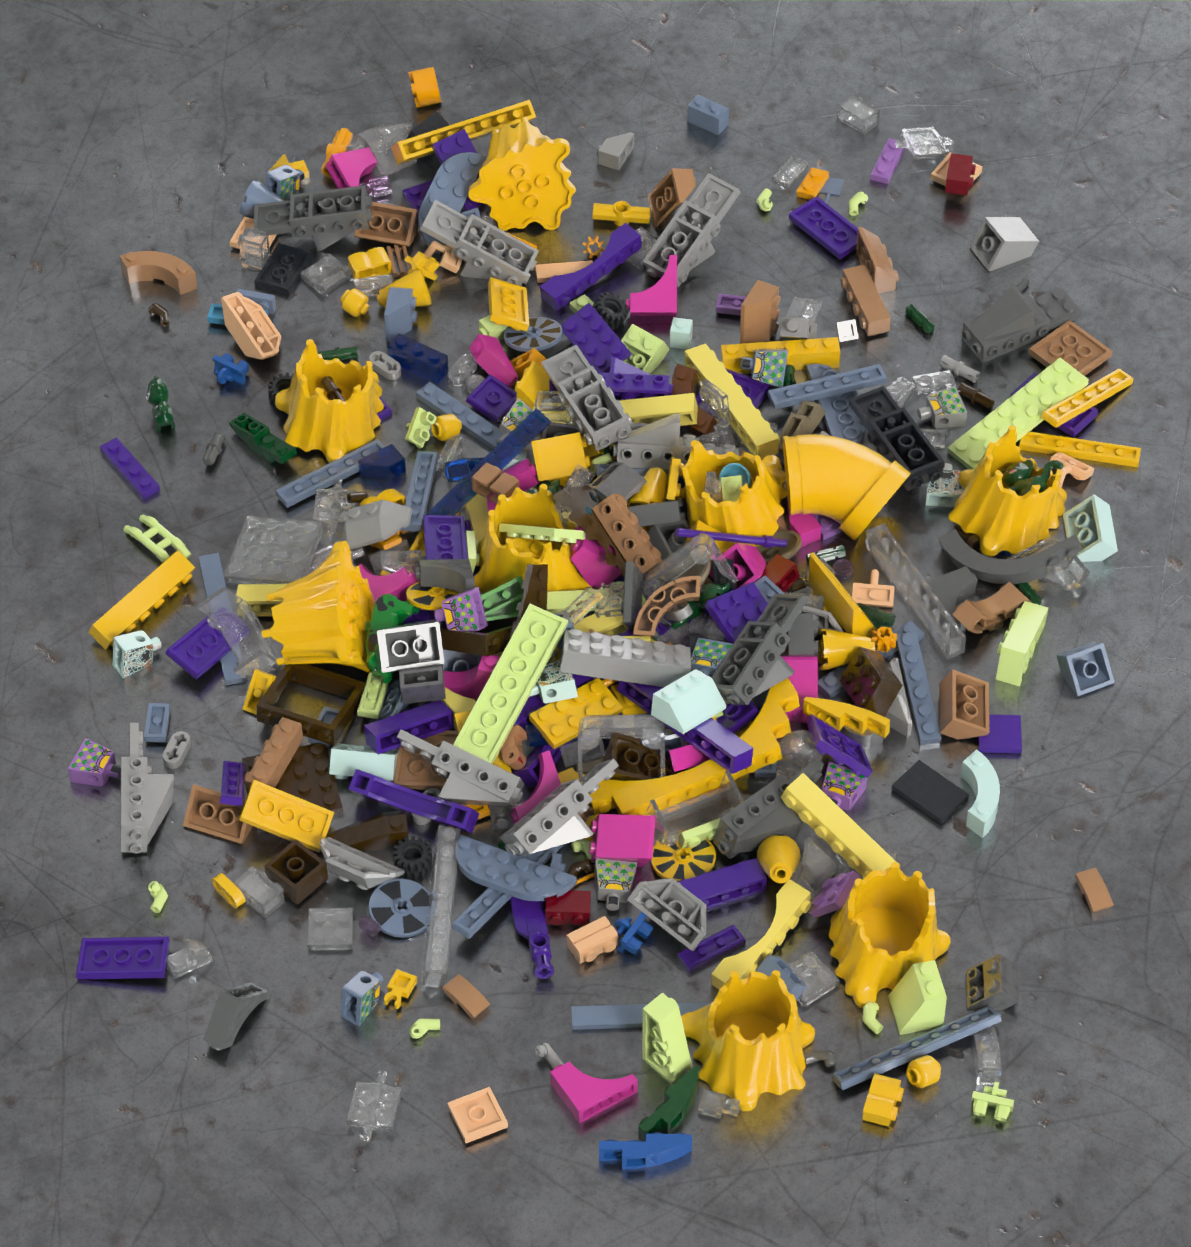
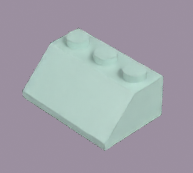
[1063,494,1118,562]
[651,669,726,734]
[329,743,399,781]

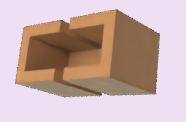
[472,463,519,504]

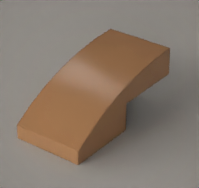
[1074,868,1114,913]
[442,974,490,1020]

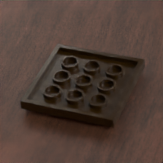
[242,743,343,830]

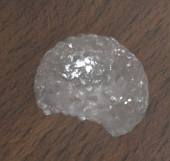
[779,730,823,769]

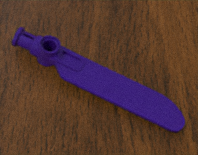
[510,896,554,979]

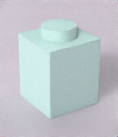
[670,317,693,350]

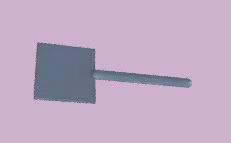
[819,177,844,204]

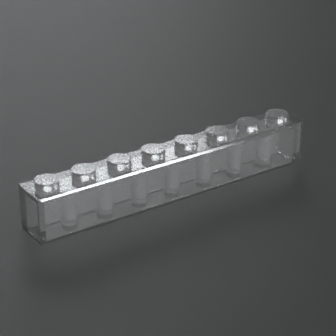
[865,524,966,660]
[421,826,460,989]

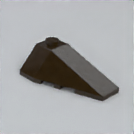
[603,732,689,781]
[322,810,409,856]

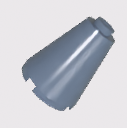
[239,180,284,218]

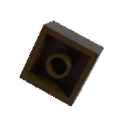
[264,839,328,905]

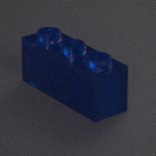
[388,333,449,384]

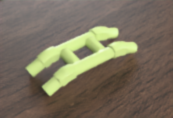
[124,514,191,563]

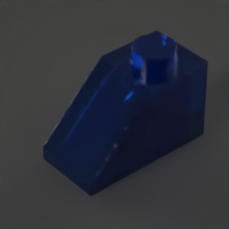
[358,444,406,480]
[444,458,485,482]

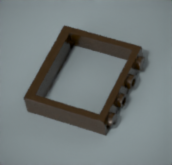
[440,617,517,656]
[256,664,366,745]

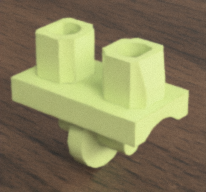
[405,407,437,448]
[972,1081,1014,1122]

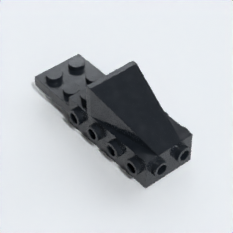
[849,386,945,491]

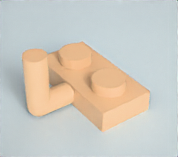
[424,241,462,273]
[1050,452,1095,488]
[852,569,894,608]

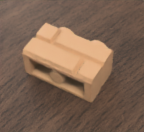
[566,916,618,964]

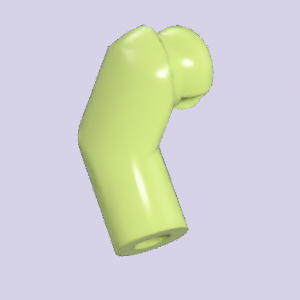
[756,188,773,212]
[849,192,868,216]
[588,453,613,476]
[571,839,594,863]
[148,881,168,913]
[862,1002,883,1034]
[409,1019,440,1039]

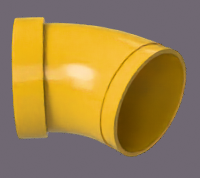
[783,434,911,541]

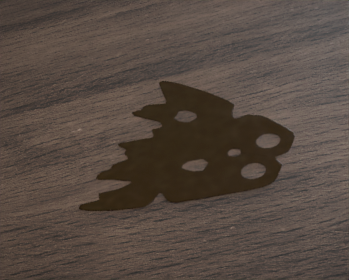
[552,485,626,579]

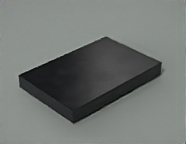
[254,243,314,296]
[891,760,969,825]

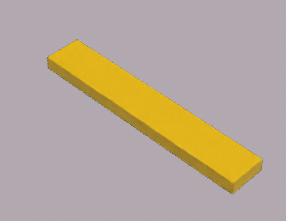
[1041,369,1134,428]
[1019,432,1141,467]

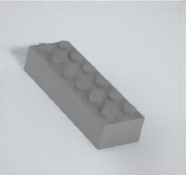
[560,629,691,687]

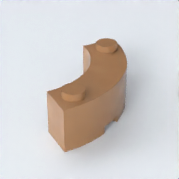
[119,251,198,295]
[633,576,701,640]
[952,582,1032,634]

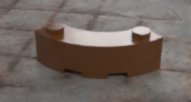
[672,363,717,443]

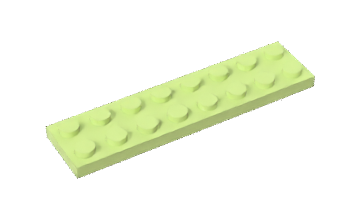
[947,358,1089,469]
[453,604,568,764]

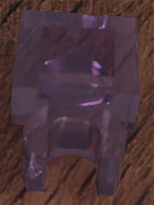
[359,176,392,198]

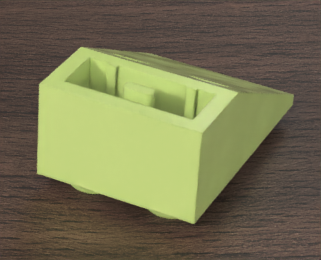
[609,324,670,374]

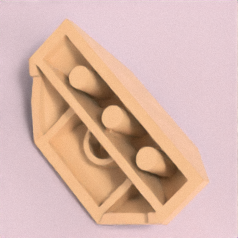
[221,292,281,360]

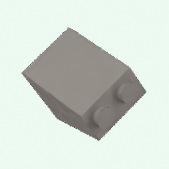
[969,217,1039,271]

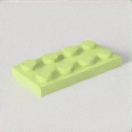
[499,523,586,543]

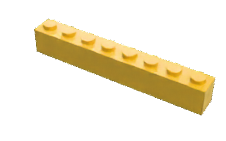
[391,100,536,165]

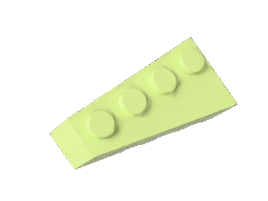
[996,601,1048,687]
[642,993,693,1084]

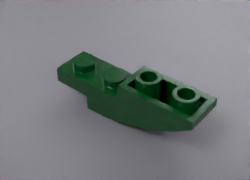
[229,413,297,464]
[638,1065,700,1142]

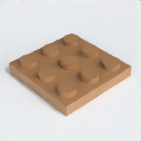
[1028,320,1112,376]
[393,730,458,790]

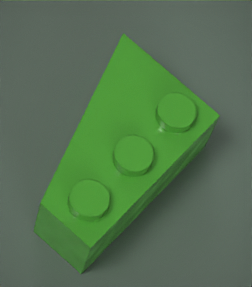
[481,576,524,621]

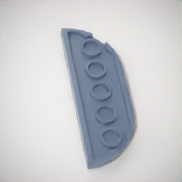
[418,152,486,255]
[806,364,866,444]
[455,835,577,901]

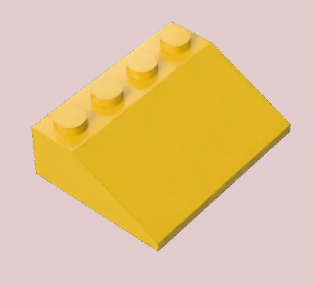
[809,552,877,638]

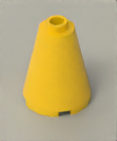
[376,268,432,309]
[627,467,667,526]
[817,628,875,670]
[757,835,801,883]

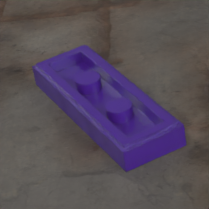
[677,924,746,973]

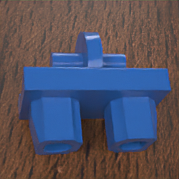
[212,353,249,385]
[614,912,654,955]

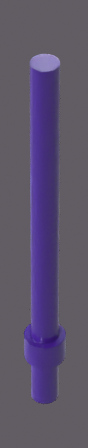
[675,528,787,548]

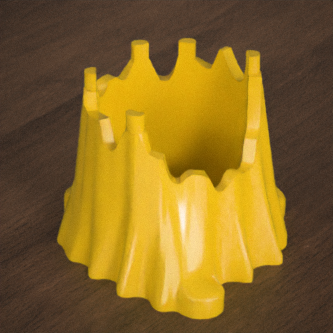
[468,117,576,231]
[275,339,384,463]
[948,426,1067,557]
[676,440,788,547]
[474,484,592,594]
[261,541,374,672]
[829,862,951,1009]
[681,970,815,1111]

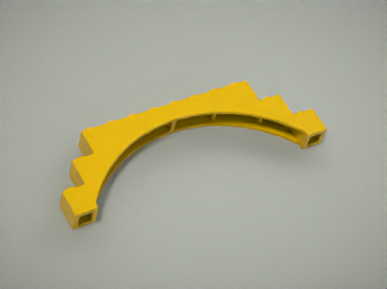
[558,678,800,815]

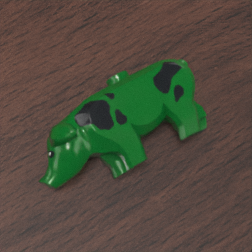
[365,594,420,683]

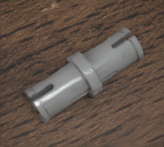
[939,355,980,383]

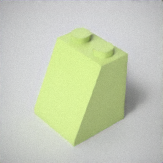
[888,960,947,1035]

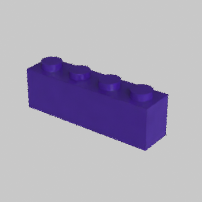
[364,700,454,755]
[678,858,767,909]

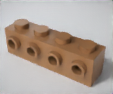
[840,265,891,336]
[592,493,663,575]
[244,717,303,796]

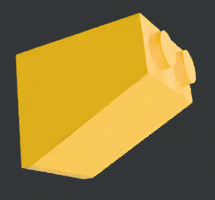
[531,432,591,481]

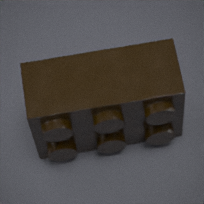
[840,646,903,717]

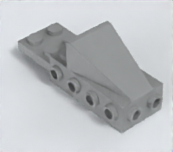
[643,173,741,288]
[420,200,539,286]
[541,345,633,451]
[613,413,739,470]
[121,723,174,853]
[397,730,525,807]
[500,759,619,856]

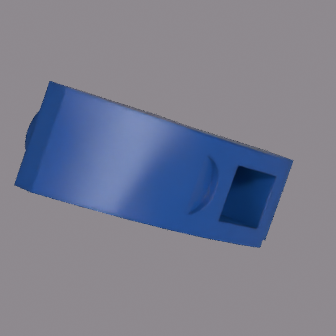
[599,1132,692,1169]

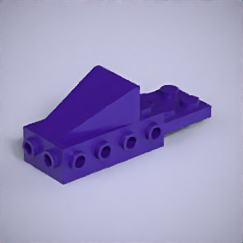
[549,358,673,408]

